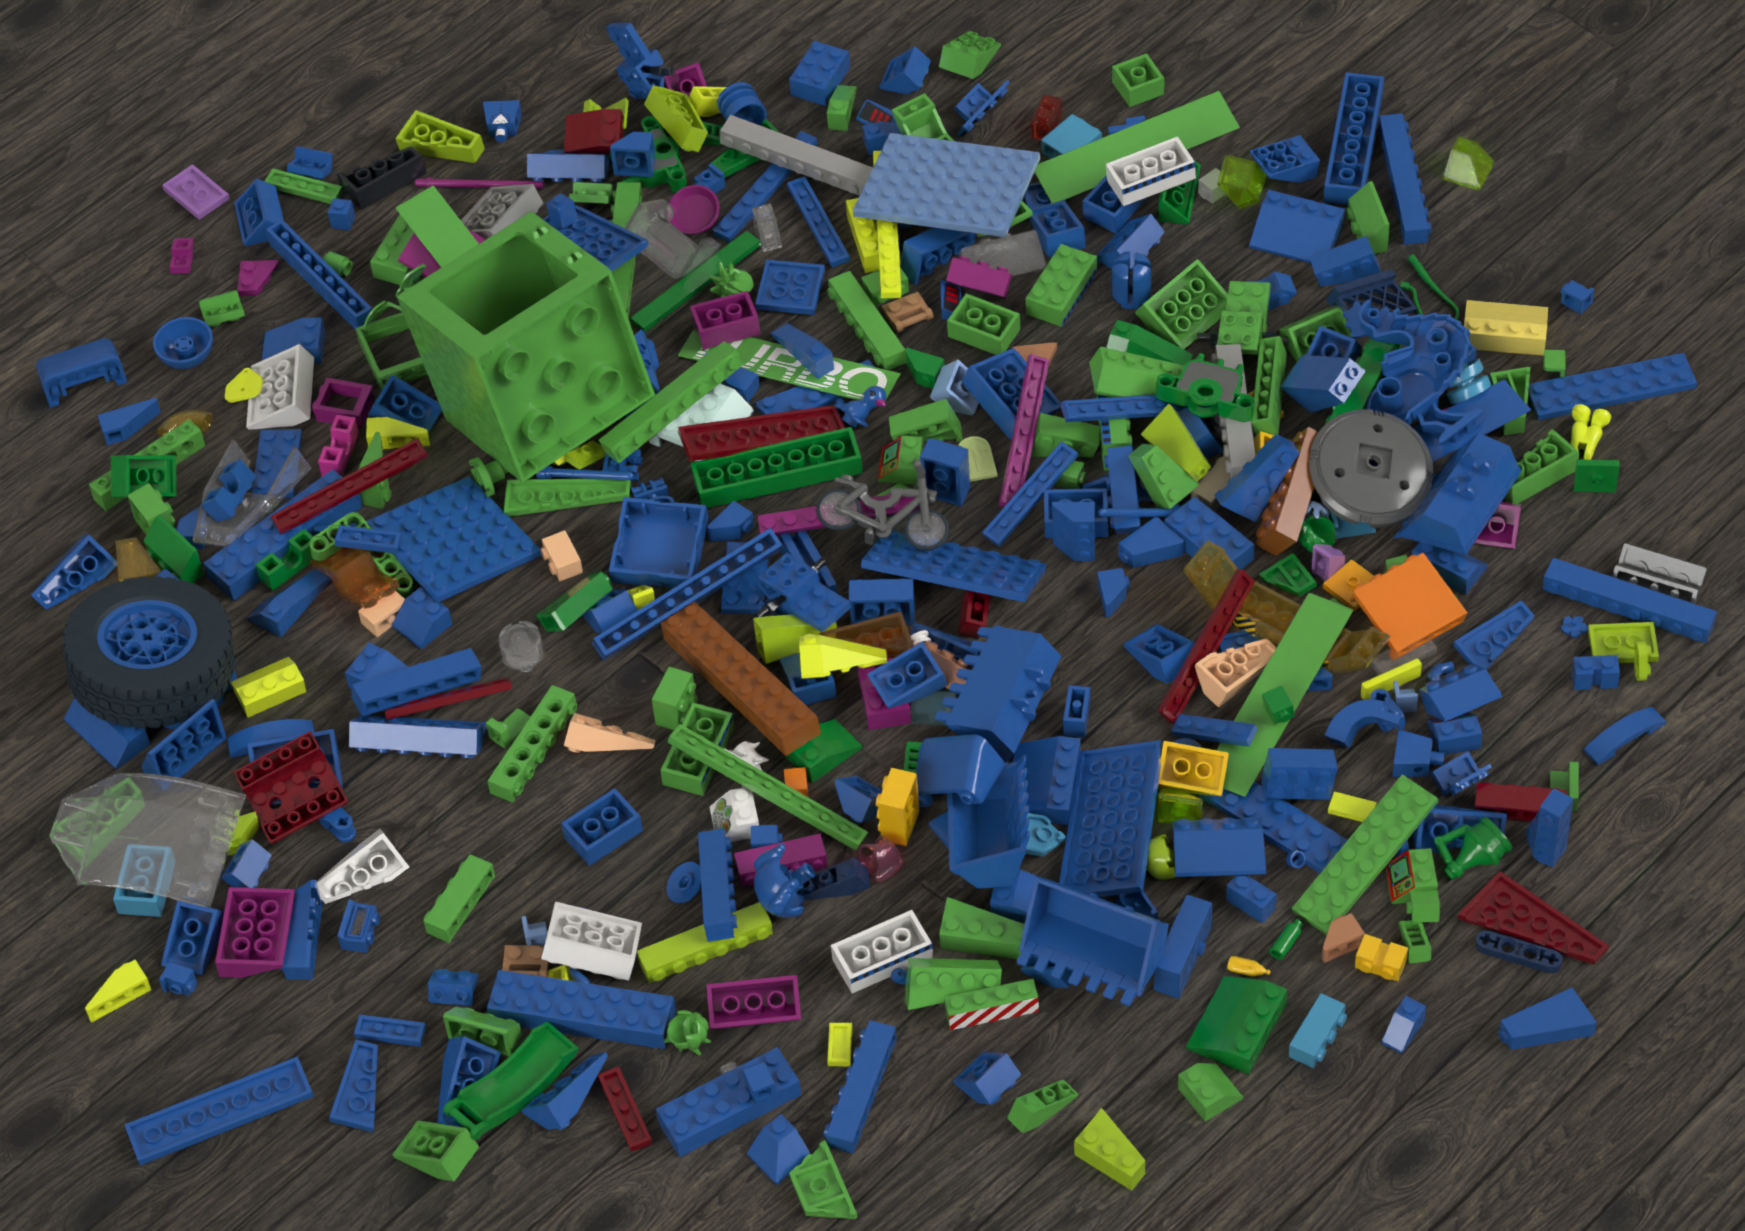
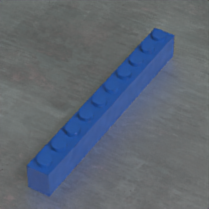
[592,528,782,661]

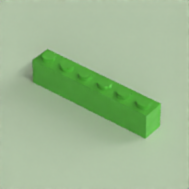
[827,271,906,370]
[1251,336,1287,435]

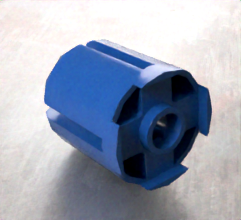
[1112,252,1152,309]

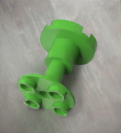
[469,457,532,498]

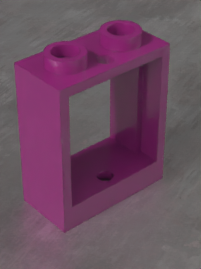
[312,378,375,429]

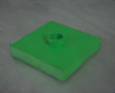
[1573,459,1620,493]

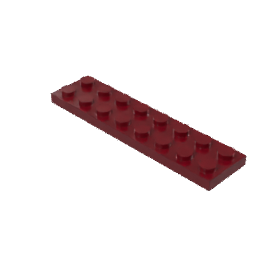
[678,405,845,462]

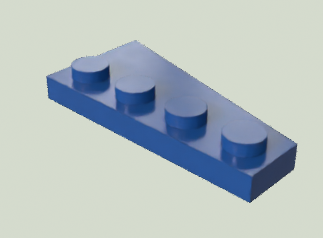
[1453,600,1535,670]
[329,1040,378,1133]

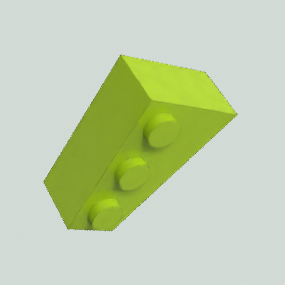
[1074,1108,1145,1191]

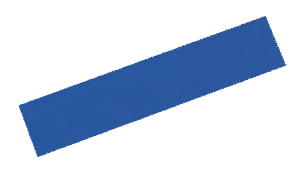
[1314,380,1531,488]

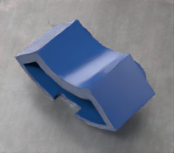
[1247,271,1297,311]

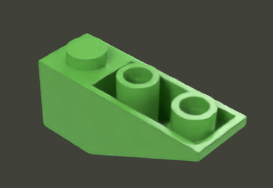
[1007,1080,1078,1134]

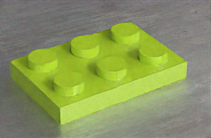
[1588,622,1659,663]

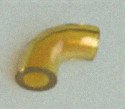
[157,409,213,437]

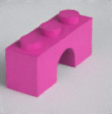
[318,415,359,477]

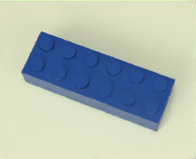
[656,1047,801,1157]

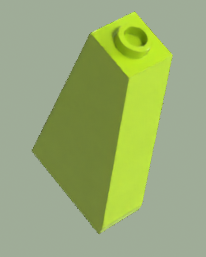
[1141,404,1211,482]
[753,614,837,664]

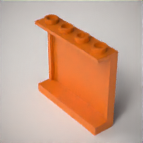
[1350,553,1467,661]

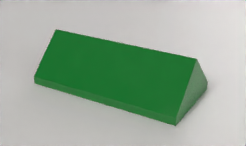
[1159,158,1201,224]

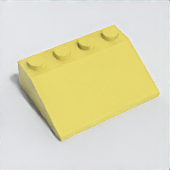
[1464,300,1548,356]

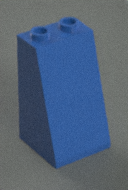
[1280,355,1365,413]

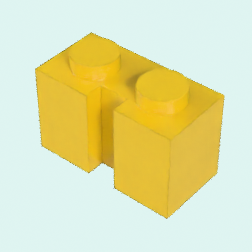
[1355,934,1408,981]

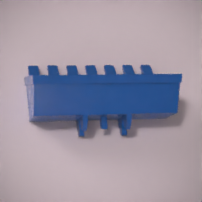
[1394,433,1521,555]
[935,625,1061,765]
[1017,876,1169,1006]

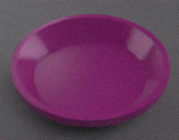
[667,185,720,235]

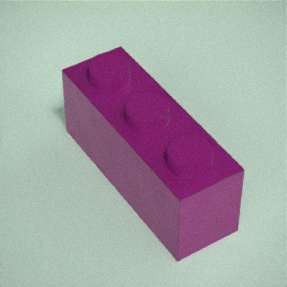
[946,255,1012,298]

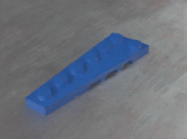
[756,360,874,415]

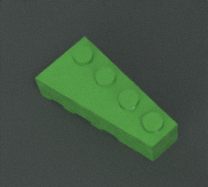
[904,958,1002,1010]

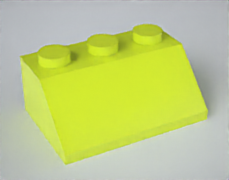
[230,657,306,718]

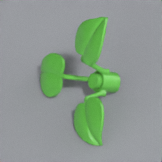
[364,263,426,331]

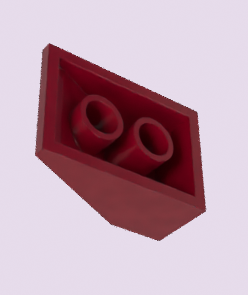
[564,109,624,154]

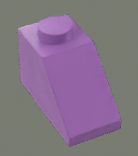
[1312,544,1345,582]

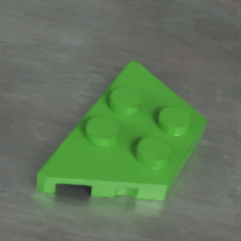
[789,1140,857,1219]

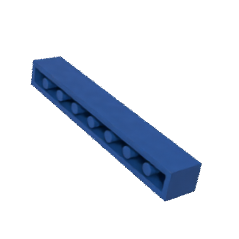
[1379,113,1432,245]
[266,219,375,330]
[1543,558,1717,643]

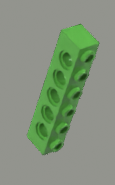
[89,419,205,511]
[488,685,577,802]

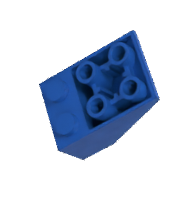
[1249,135,1320,183]
[778,652,836,705]

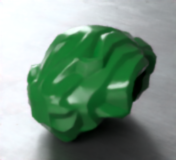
[1298,516,1336,554]

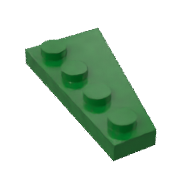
[711,119,780,178]

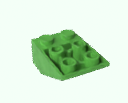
[939,31,1001,79]

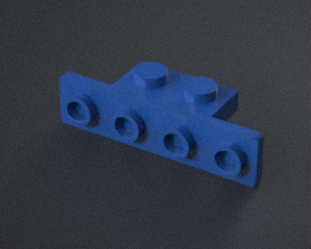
[953,80,1010,136]

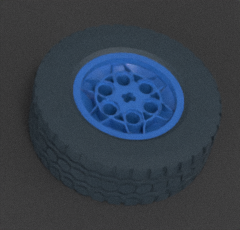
[62,576,234,728]

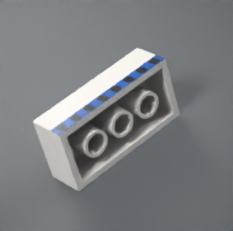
[1106,136,1196,206]
[831,910,933,993]

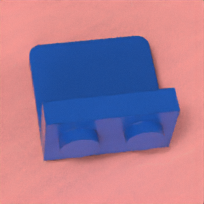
[1430,751,1492,796]

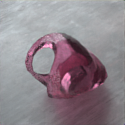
[857,836,903,882]

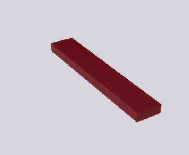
[384,678,512,720]

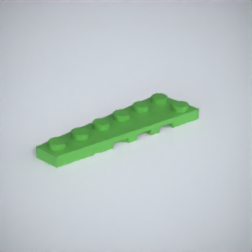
[504,479,631,517]

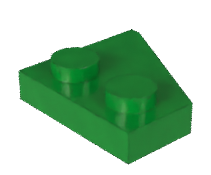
[1259,553,1317,597]

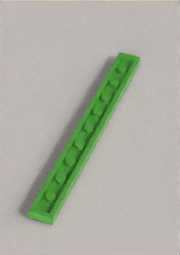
[668,724,868,851]

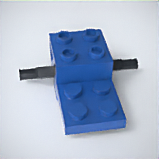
[606,22,675,99]
[754,553,851,633]

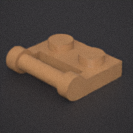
[882,292,934,333]
[502,945,549,977]

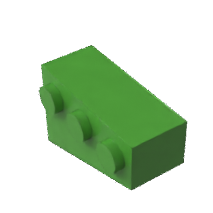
[1489,367,1530,435]
[889,399,963,445]
[1031,413,1100,458]
[1128,444,1199,509]

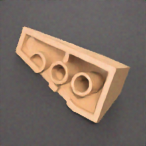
[1195,638,1276,708]
[564,713,656,753]

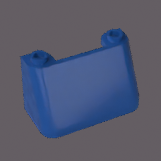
[35,338,127,407]
[915,735,1005,807]

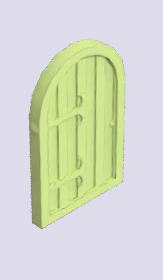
[959,436,997,482]

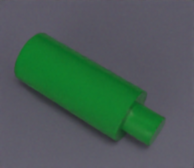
[1269,919,1302,960]

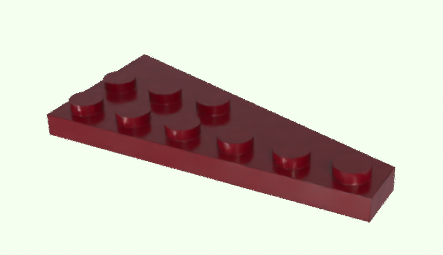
[1458,871,1609,965]

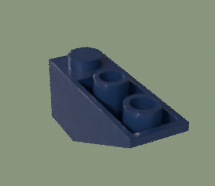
[799,857,870,900]

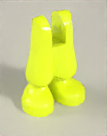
[1571,404,1611,460]

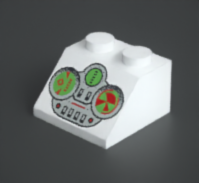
[710,787,759,842]

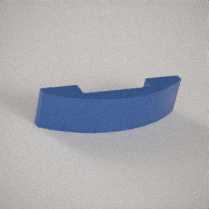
[1584,707,1666,766]
[227,719,314,758]

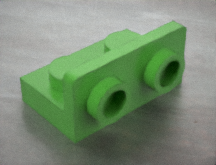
[569,182,612,204]

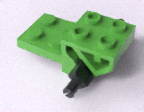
[1197,281,1289,355]

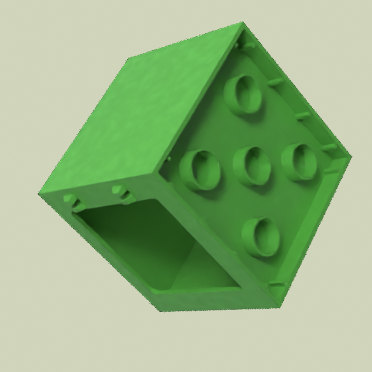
[397,211,655,483]

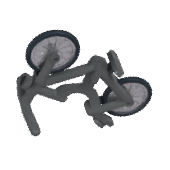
[816,460,949,551]

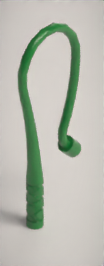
[1400,254,1460,320]

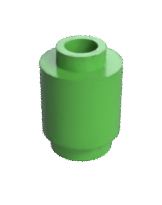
[322,251,352,276]

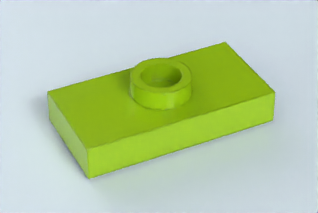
[564,441,606,470]

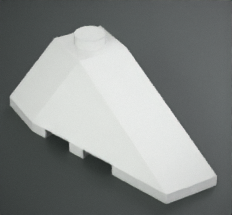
[317,829,409,904]

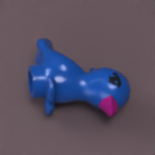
[835,386,886,428]

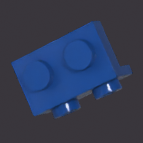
[287,146,333,180]
[428,969,478,1006]

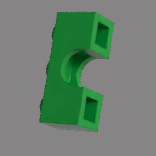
[255,529,320,591]

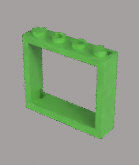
[356,312,428,391]

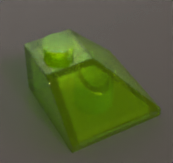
[1443,136,1494,191]
[1158,788,1203,825]

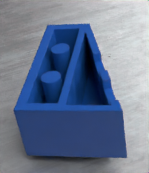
[1310,236,1381,286]

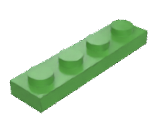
[264,168,343,204]

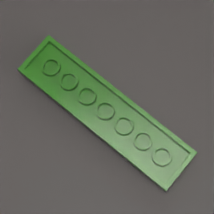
[1292,774,1439,935]

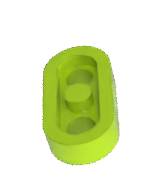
[1634,640,1651,681]

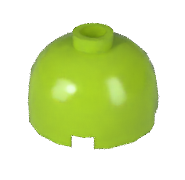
[1146,834,1176,880]

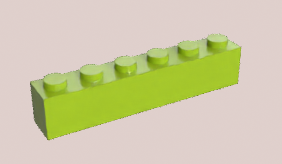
[637,902,773,983]

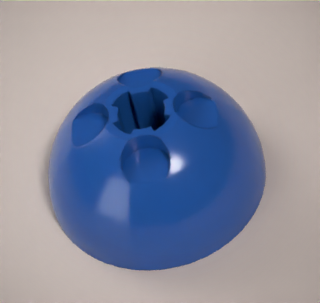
[153,317,213,370]

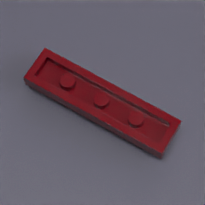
[598,1066,652,1152]

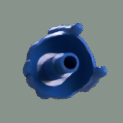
[754,843,815,918]

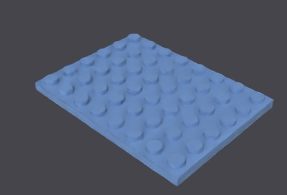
[853,133,1040,237]

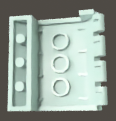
[649,384,754,462]

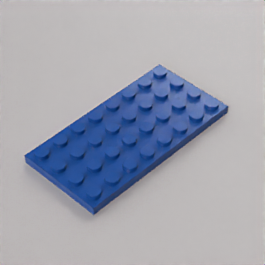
[861,530,1046,602]
[1059,740,1163,897]

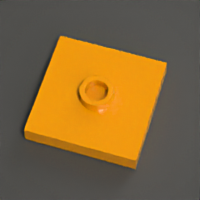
[1323,559,1374,612]

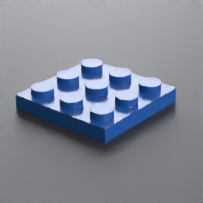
[755,259,825,315]

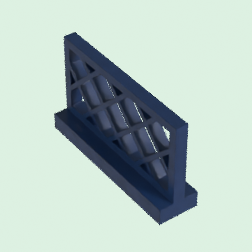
[1326,269,1417,315]

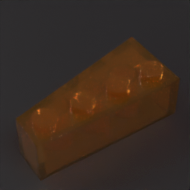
[819,612,914,659]

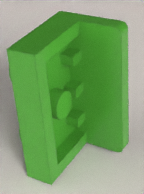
[199,290,245,327]

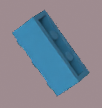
[1289,993,1347,1068]

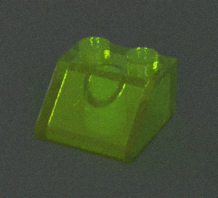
[1217,155,1266,209]

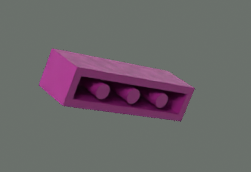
[734,834,828,887]

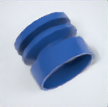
[717,82,767,126]

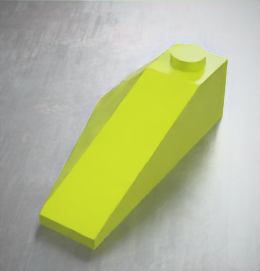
[799,634,887,678]

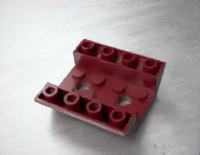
[233,731,349,844]

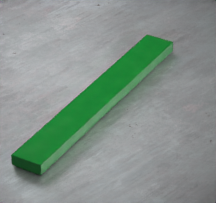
[631,231,761,333]

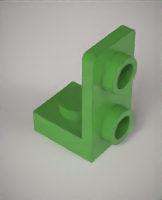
[486,709,531,749]

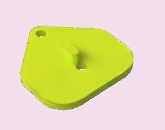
[225,368,263,403]

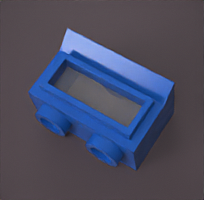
[337,899,380,953]

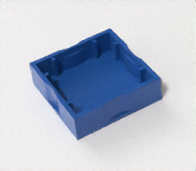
[609,497,709,589]

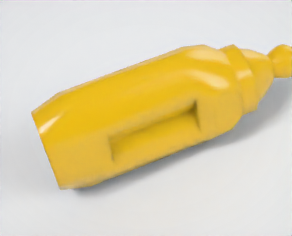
[1227,956,1270,977]

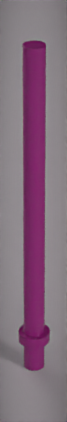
[415,177,544,189]

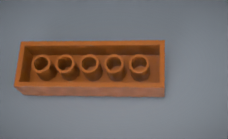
[1255,427,1318,556]

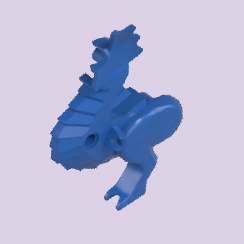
[1343,299,1485,445]

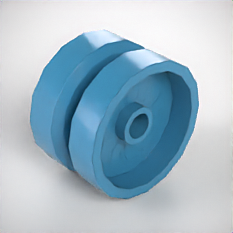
[1446,359,1492,405]

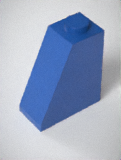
[1118,516,1185,568]

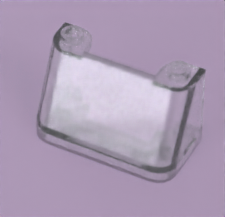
[625,199,721,279]

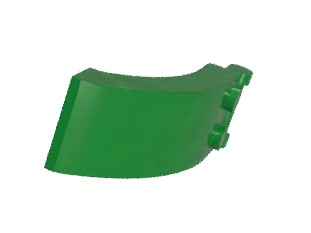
[443,1021,579,1140]

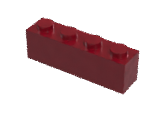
[1475,782,1567,822]

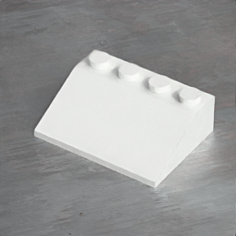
[246,344,314,430]
[541,902,642,981]

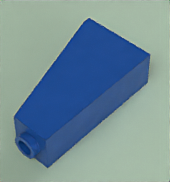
[1498,988,1597,1050]

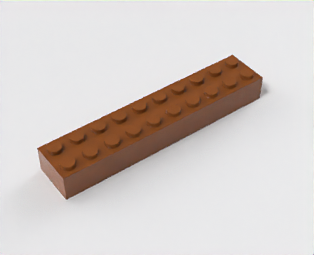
[660,602,821,756]

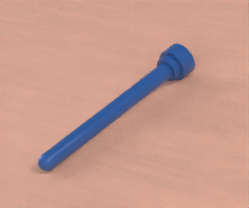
[537,466,634,480]
[1098,504,1181,518]

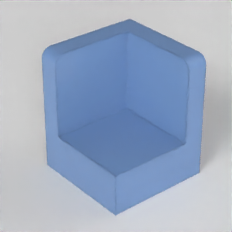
[1392,681,1418,712]
[522,916,548,945]

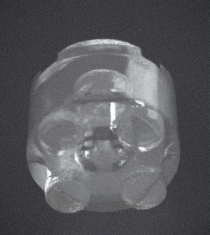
[499,621,544,672]

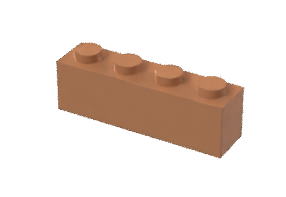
[915,641,973,689]

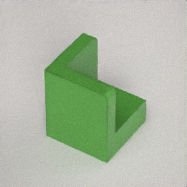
[1543,350,1565,378]

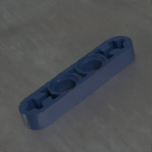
[1475,931,1563,973]

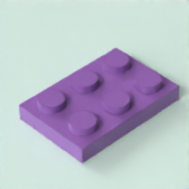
[162,164,230,220]

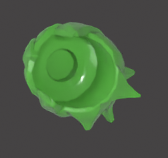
[709,262,754,298]
[664,1010,711,1055]

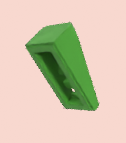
[1399,920,1431,963]

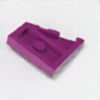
[237,260,280,296]

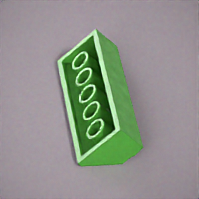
[1089,347,1204,418]

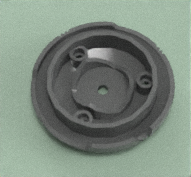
[1309,410,1433,528]

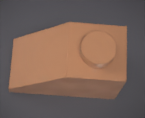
[1322,913,1365,963]

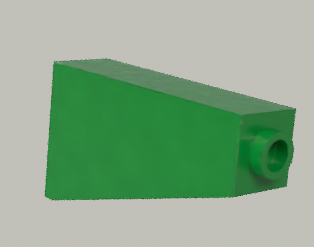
[536,571,613,632]

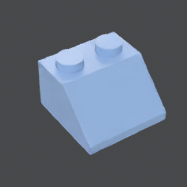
[930,360,979,415]

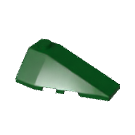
[1107,320,1193,366]

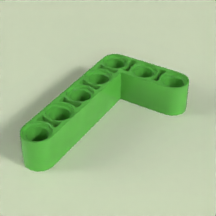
[310,512,413,599]

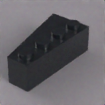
[337,146,427,210]

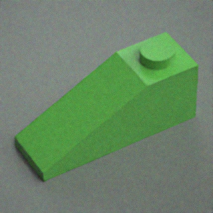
[827,85,857,131]

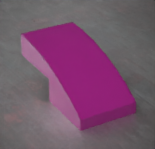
[169,238,194,274]

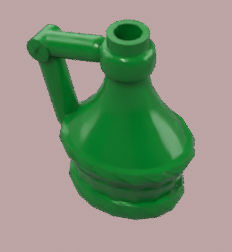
[1434,816,1513,880]

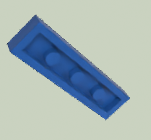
[1171,714,1258,747]

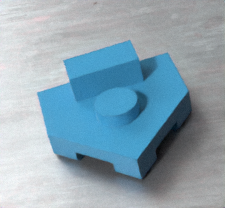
[1025,813,1066,856]

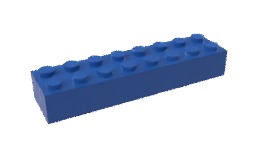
[1324,73,1384,205]
[204,469,363,601]
[487,970,676,1049]

